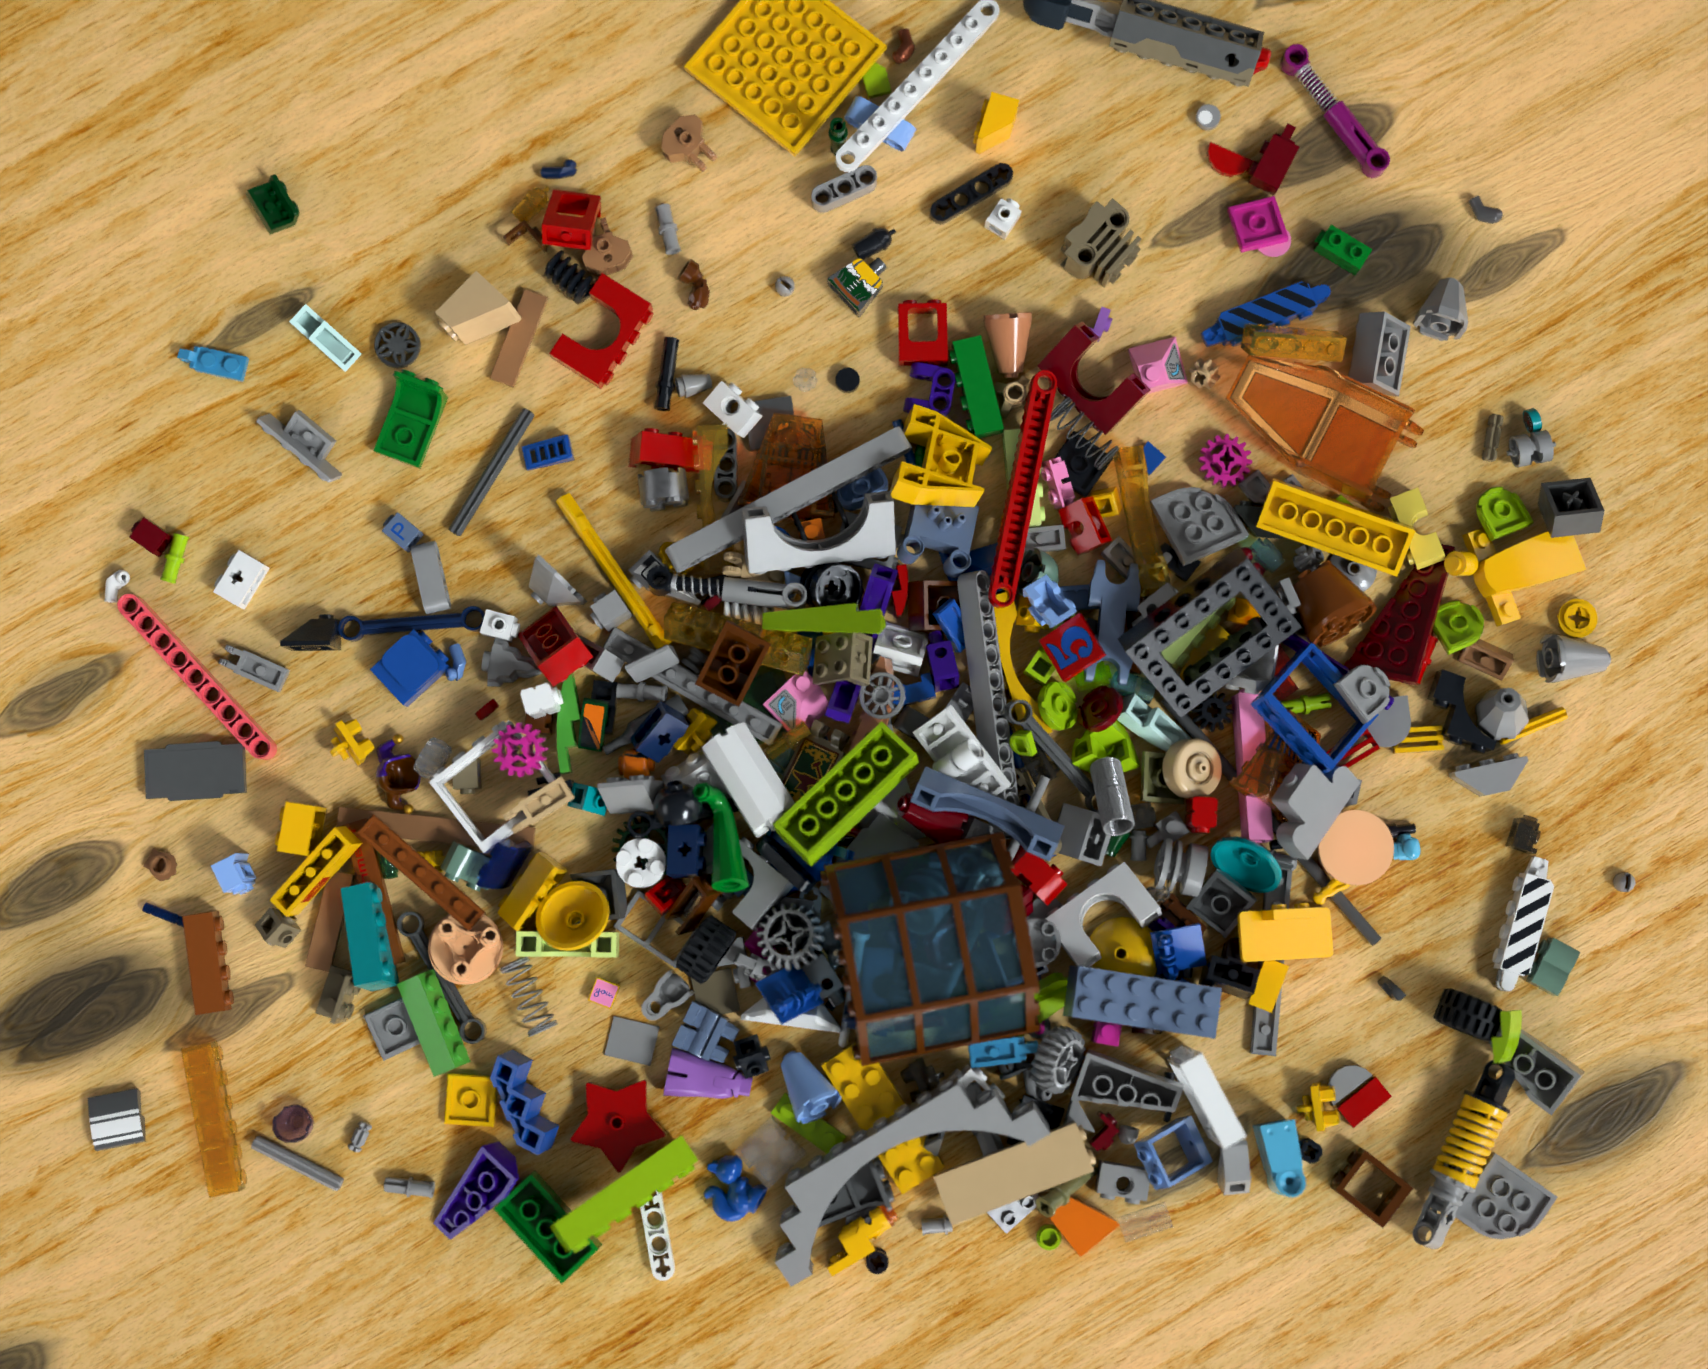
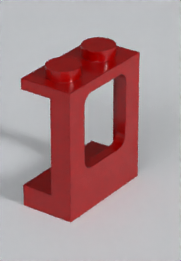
[542,189,601,250]
[898,299,948,366]

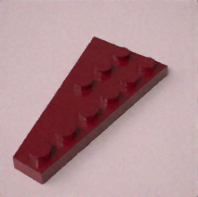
[1344,544,1456,686]

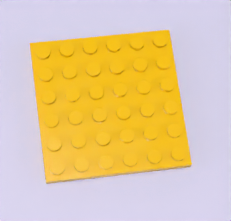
[684,0,887,157]

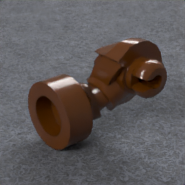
[678,259,710,310]

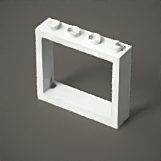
[429,720,556,854]
[1166,1045,1247,1149]

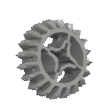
[757,903,825,971]
[1031,1026,1086,1094]

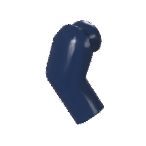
[541,160,577,179]

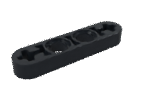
[930,163,1013,224]

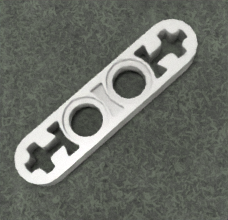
[640,1190,675,1281]

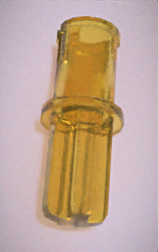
[765,720,812,760]

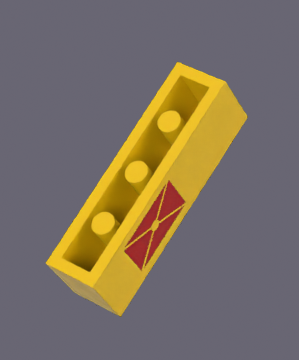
[270,826,362,917]

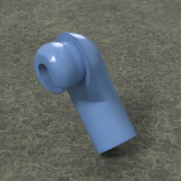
[445,644,466,681]

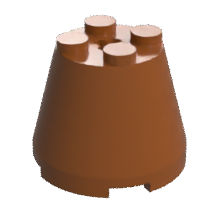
[1293,560,1377,647]

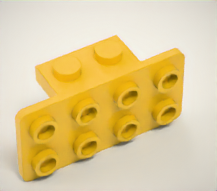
[1237,903,1333,962]

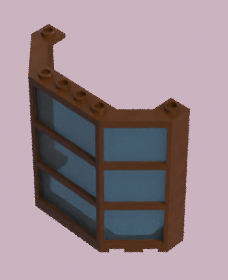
[820,831,1040,1066]

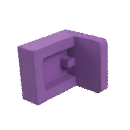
[1089,307,1113,342]

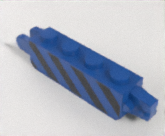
[1201,281,1331,347]

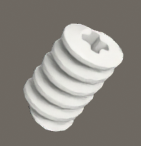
[723,602,774,631]

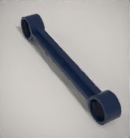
[338,606,485,642]

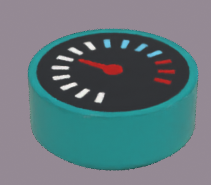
[1523,408,1542,434]

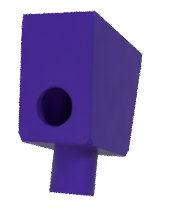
[926,631,959,693]

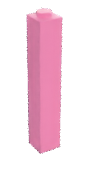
[1231,689,1274,843]

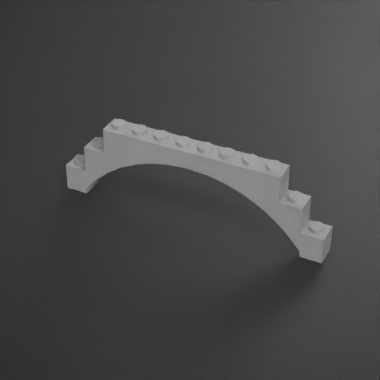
[775,1076,1050,1287]

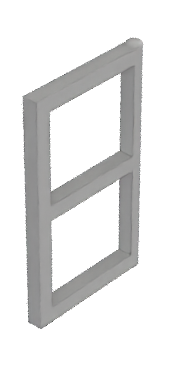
[613,890,697,968]

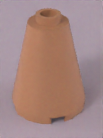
[984,312,1032,378]

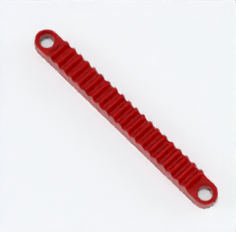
[988,370,1057,608]

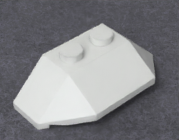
[741,997,841,1033]

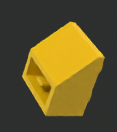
[973,92,1020,154]

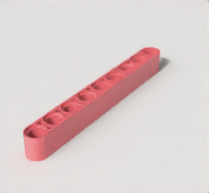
[117,594,277,760]

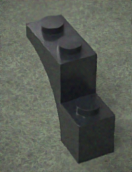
[1427,669,1497,754]

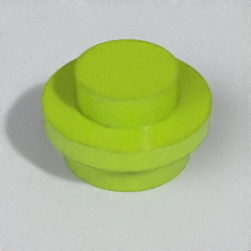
[1036,1224,1062,1250]

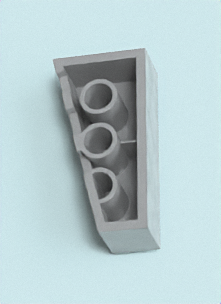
[1071,1049,1184,1112]

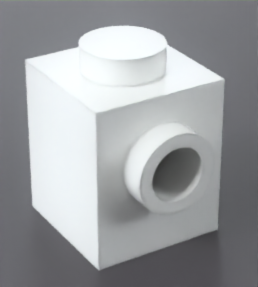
[480,609,520,643]

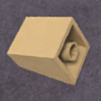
[435,271,522,345]

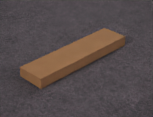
[490,289,548,388]
[305,871,355,972]

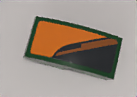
[578,698,609,752]

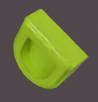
[1009,730,1037,756]

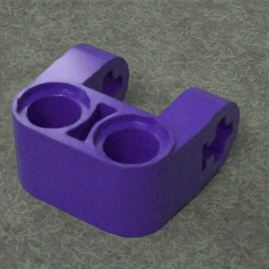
[903,362,955,416]

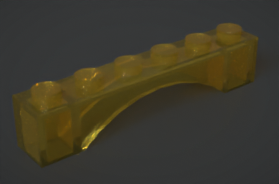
[692,423,735,574]
[1114,445,1171,597]

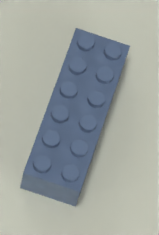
[1063,965,1222,1039]

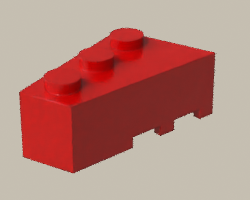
[629,428,714,474]

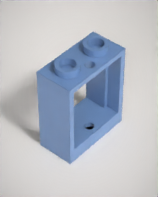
[1134,1115,1213,1190]

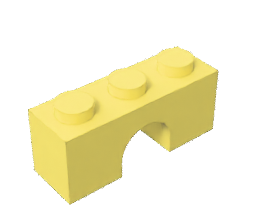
[1388,487,1445,570]

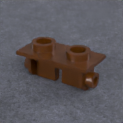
[1159,893,1207,936]

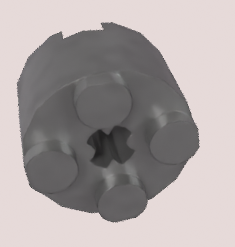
[637,467,689,511]

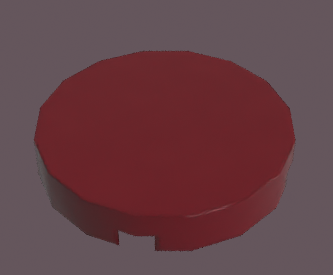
[1077,686,1123,732]

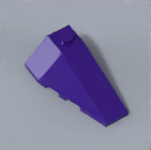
[433,1141,519,1240]

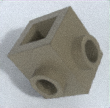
[255,907,301,948]

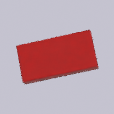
[1336,1076,1392,1128]

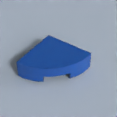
[1141,441,1166,476]

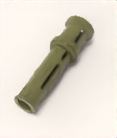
[1036,1164,1098,1218]

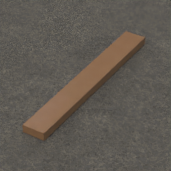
[337,807,536,852]

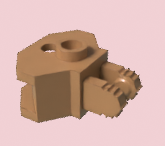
[662,114,718,172]
[582,218,633,276]

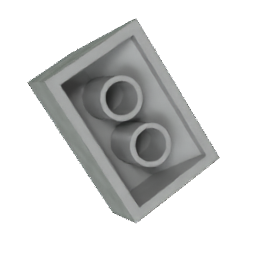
[1348,312,1411,397]

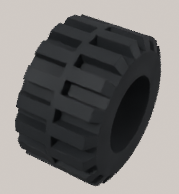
[676,915,736,984]
[1433,989,1502,1042]

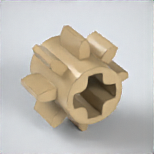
[1189,358,1221,389]

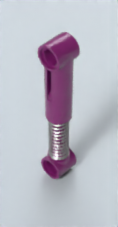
[1280,44,1390,178]

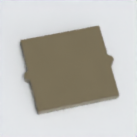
[691,968,740,1015]

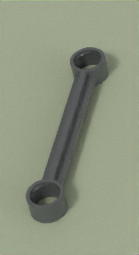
[1004,699,1099,813]
[397,911,487,1044]

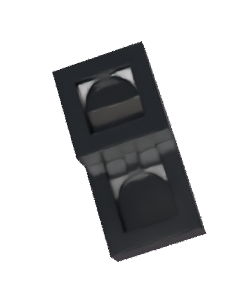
[591,680,618,735]

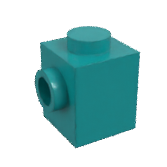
[567,782,607,816]

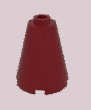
[897,793,968,843]

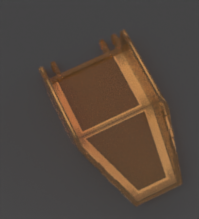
[1226,355,1424,512]

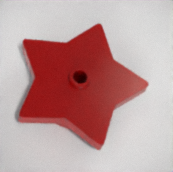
[571,1079,666,1173]

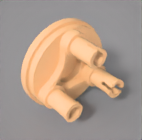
[1318,810,1394,885]
[428,914,503,985]

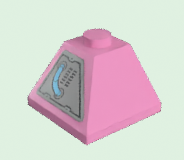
[1128,337,1188,394]
[762,667,829,741]

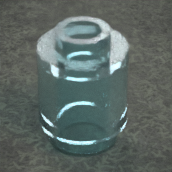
[1249,538,1285,574]

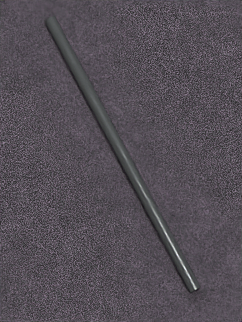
[1160,699,1381,946]

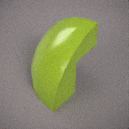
[1072,720,1140,772]

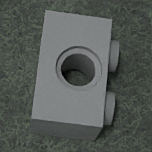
[1094,1160,1150,1204]

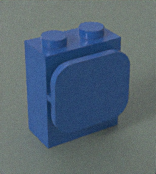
[370,629,451,707]

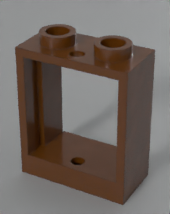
[1330,1148,1413,1228]

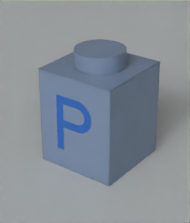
[382,512,424,553]

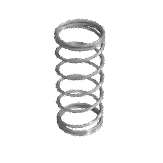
[499,957,558,1037]

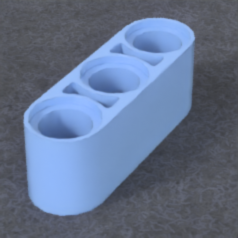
[844,96,916,151]

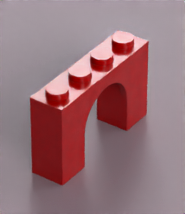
[549,273,654,389]

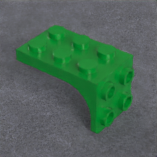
[373,369,449,469]

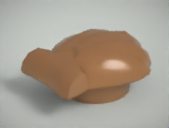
[143,848,177,881]

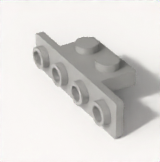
[256,410,342,482]

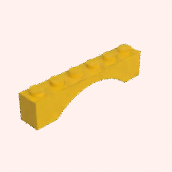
[994,592,1052,734]

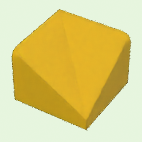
[1089,486,1122,518]

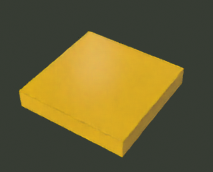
[444,1073,497,1127]

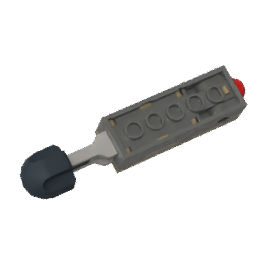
[1023,0,1272,87]

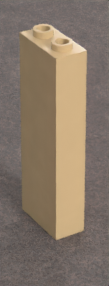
[933,1121,1096,1226]

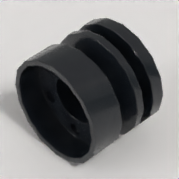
[800,563,863,608]

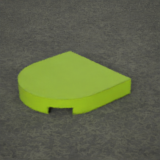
[1476,487,1534,541]
[1433,601,1484,655]

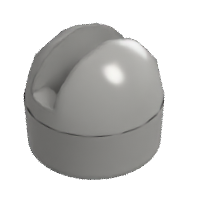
[775,276,795,297]
[1613,872,1636,892]
[1118,1125,1139,1145]

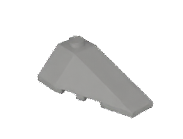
[528,555,587,606]
[1488,1024,1585,1115]

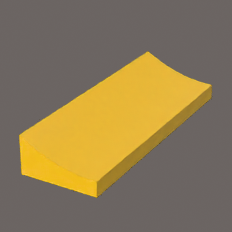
[1256,478,1416,577]

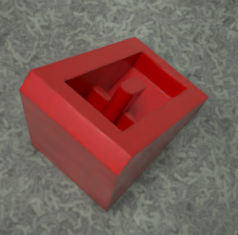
[645,876,686,917]

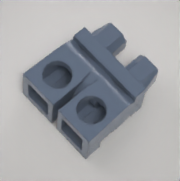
[672,1000,740,1063]

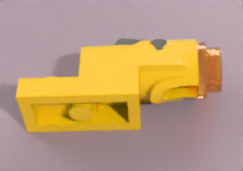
[827,1206,899,1277]

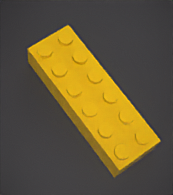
[821,1042,945,1195]

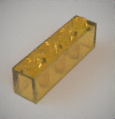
[1241,324,1347,362]

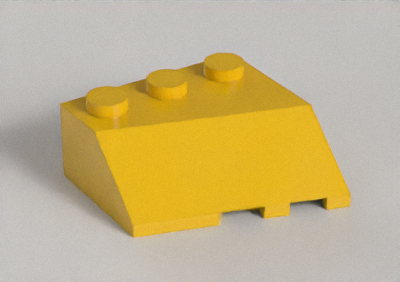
[497,852,568,931]

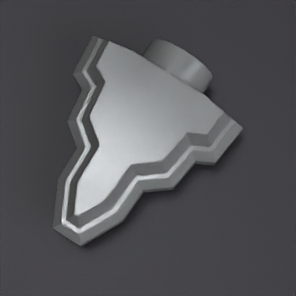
[482,638,542,687]

